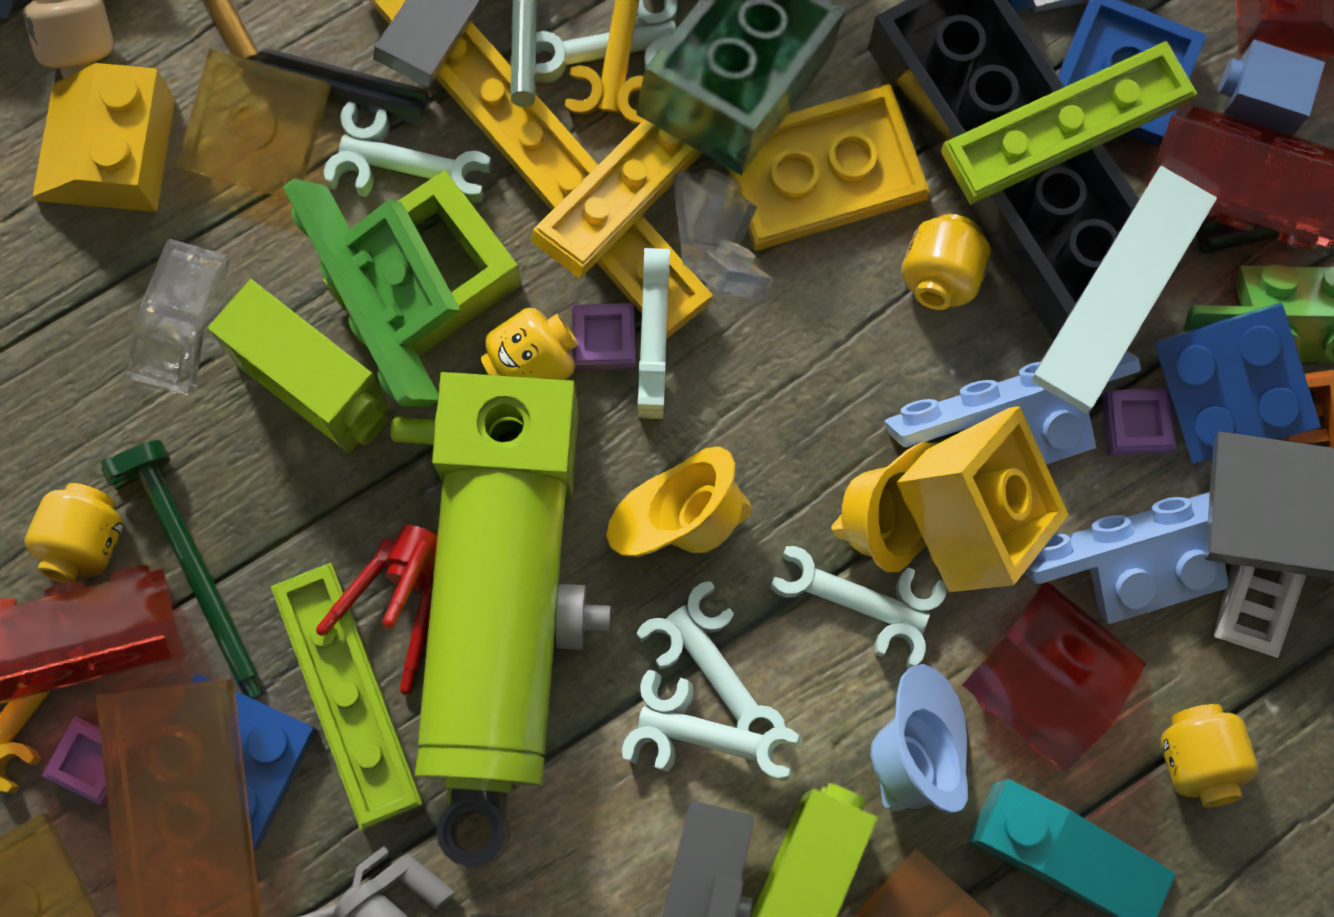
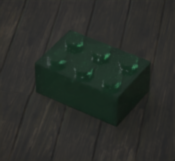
[636,0,846,176]

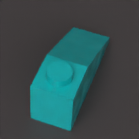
[966,779,1176,917]

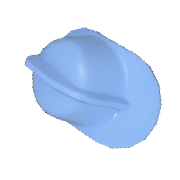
[870,664,968,814]

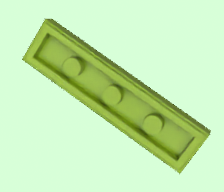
[941,41,1198,205]
[270,563,425,831]

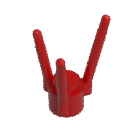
[316,525,437,695]

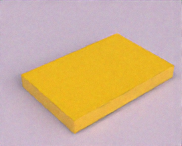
[718,84,930,251]

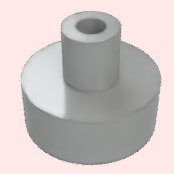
[556,584,611,650]

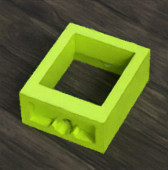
[322,169,522,356]
[207,279,390,454]
[751,783,878,917]

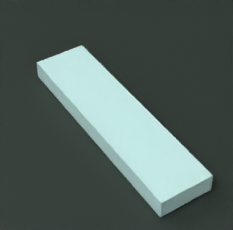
[1030,166,1217,414]

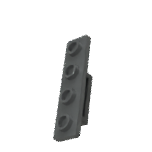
[662,801,754,917]

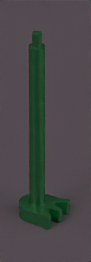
[101,440,262,699]

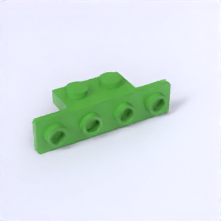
[283,179,461,407]
[1182,265,1334,363]

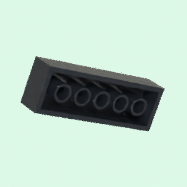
[867,0,1183,340]

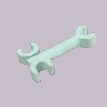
[536,0,690,84]
[324,102,492,203]
[638,248,670,419]
[770,546,947,668]
[637,581,786,731]
[622,670,803,781]

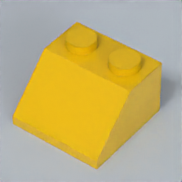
[32,63,176,212]
[897,406,1069,592]

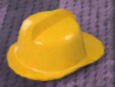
[831,442,938,572]
[606,446,752,557]

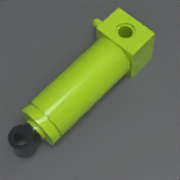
[391,372,579,867]

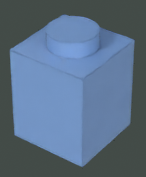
[1218,40,1325,140]

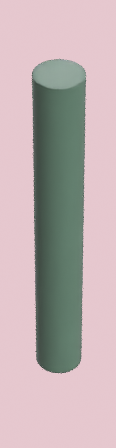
[511,0,537,107]

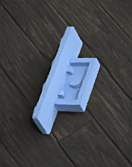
[885,351,1141,464]
[1024,492,1229,624]

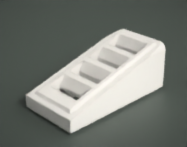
[1213,564,1306,658]

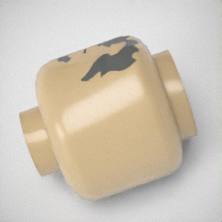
[23,0,114,78]

